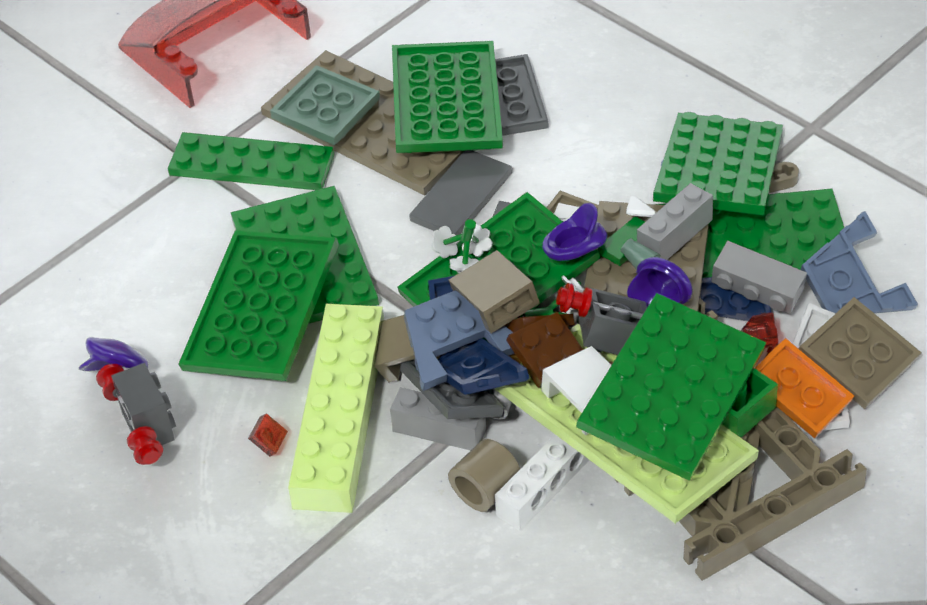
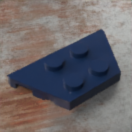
[438,338,529,395]

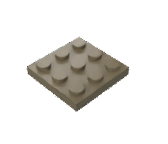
[799,297,922,409]

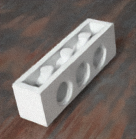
[495,435,589,531]

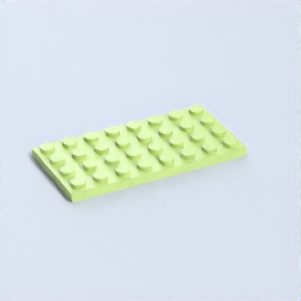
[495,324,759,524]

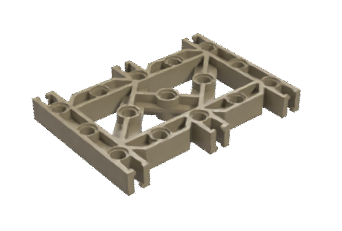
[615,298,867,581]

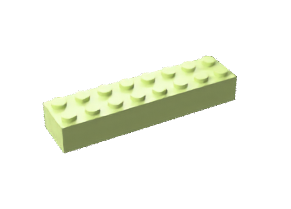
[288,304,384,513]

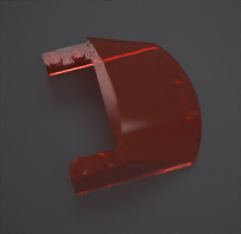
[118,0,311,108]

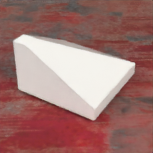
[626,196,657,217]

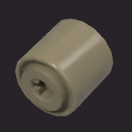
[448,439,520,512]

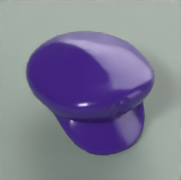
[542,203,608,261]
[627,257,693,307]
[79,337,148,372]

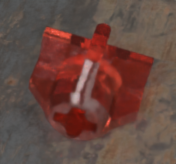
[741,312,779,348]

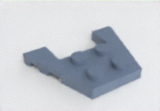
[801,211,918,314]
[404,290,514,391]

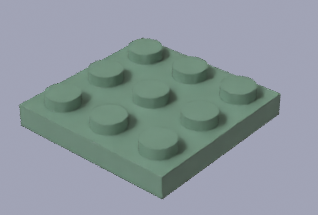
[270,65,380,145]

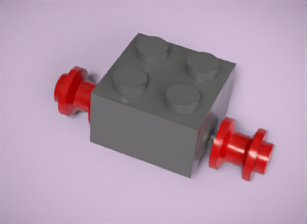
[556,283,647,356]
[96,363,176,465]

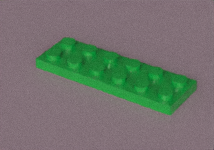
[168,132,334,190]

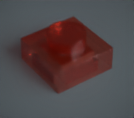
[248,413,288,457]

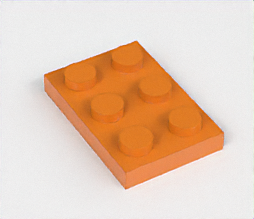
[755,338,854,439]

